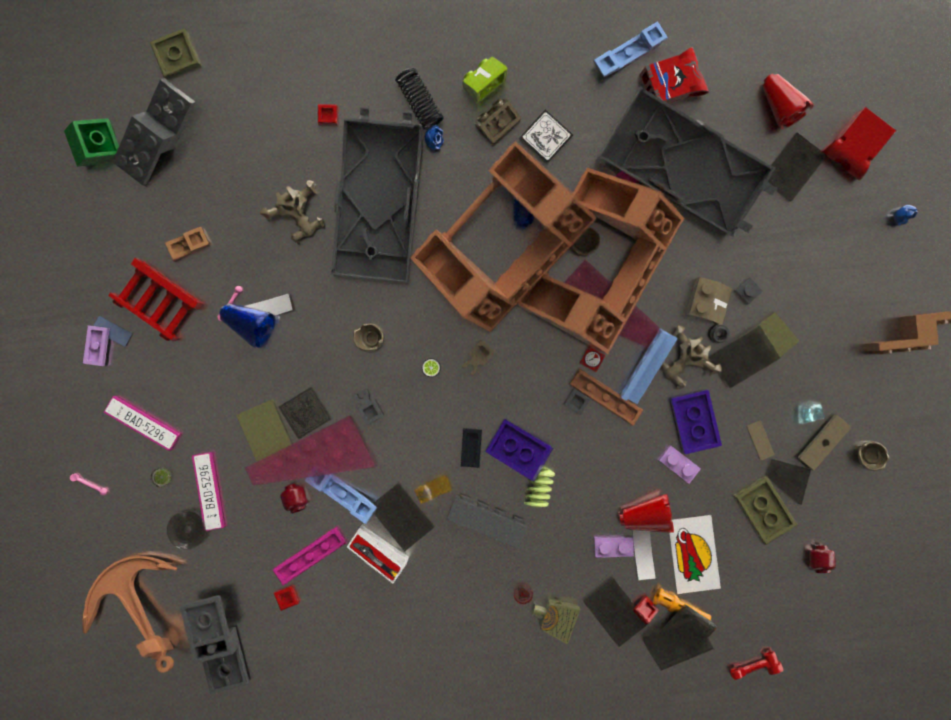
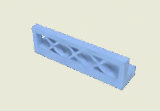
[620,328,677,404]

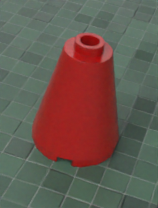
[762,74,814,129]
[620,494,674,533]

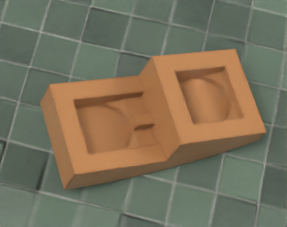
[165,227,209,262]

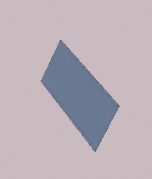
[94,316,132,347]

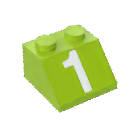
[463,56,508,104]

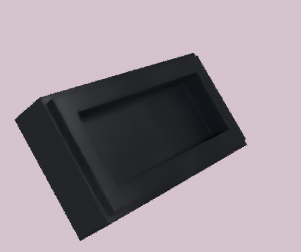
[460,428,482,468]

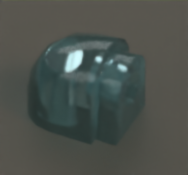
[798,401,825,424]

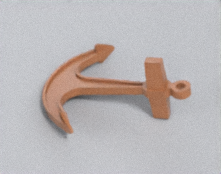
[82,556,177,672]

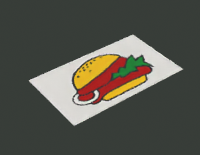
[669,515,721,594]

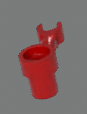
[730,651,784,680]

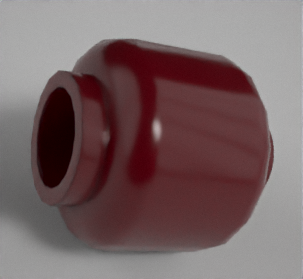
[280,484,308,514]
[809,545,836,573]

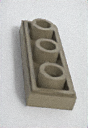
[798,415,852,471]

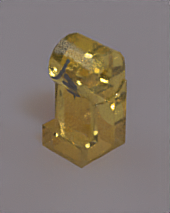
[414,473,453,504]

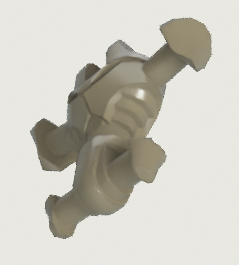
[260,180,325,244]
[660,325,722,390]

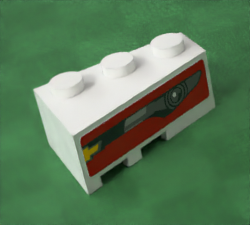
[347,525,409,584]

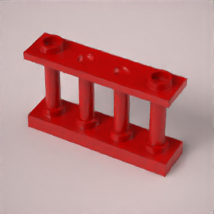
[108,258,203,341]

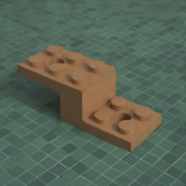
[864,312,951,355]

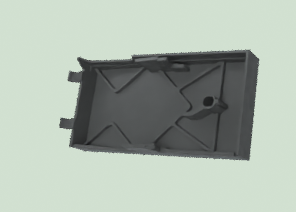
[598,87,777,237]
[330,107,423,283]

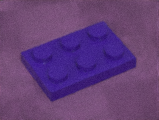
[670,390,722,454]
[485,419,554,482]

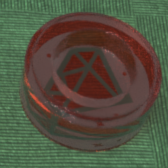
[514,584,533,604]

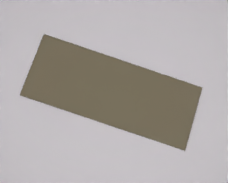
[747,420,775,461]

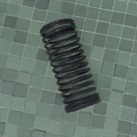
[395,67,444,130]

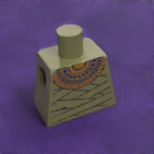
[532,599,580,644]

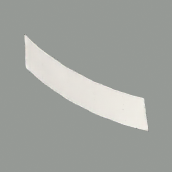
[238,294,293,324]
[633,530,656,580]

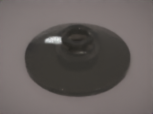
[167,511,206,550]

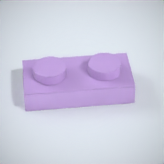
[83,326,110,366]
[658,445,701,484]
[594,536,634,558]

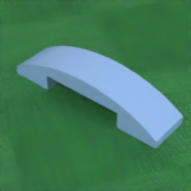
[594,21,668,77]
[305,465,377,524]

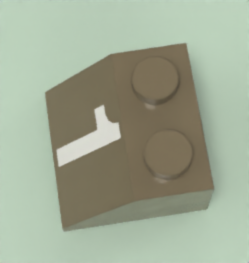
[685,277,732,324]

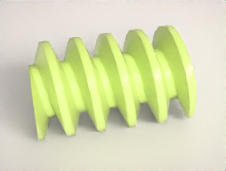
[524,467,555,508]

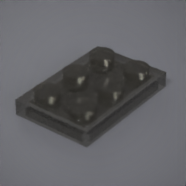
[709,325,781,388]

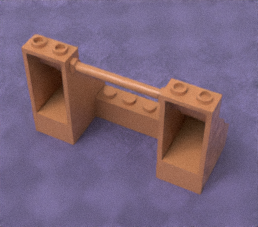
[411,141,597,332]
[516,168,684,354]

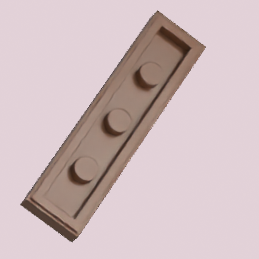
[569,368,643,426]

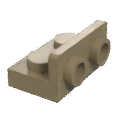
[474,99,522,143]

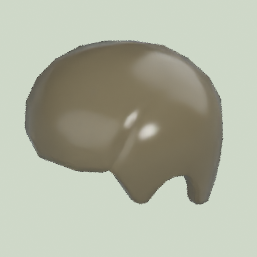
[571,227,600,255]
[353,324,384,352]
[858,441,889,471]

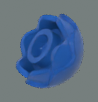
[425,126,444,150]
[894,205,918,226]

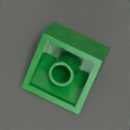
[64,118,119,167]

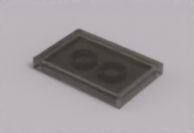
[768,132,827,202]
[373,482,435,551]
[583,577,648,647]
[643,615,713,671]

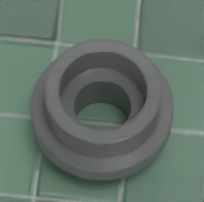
[710,324,730,343]

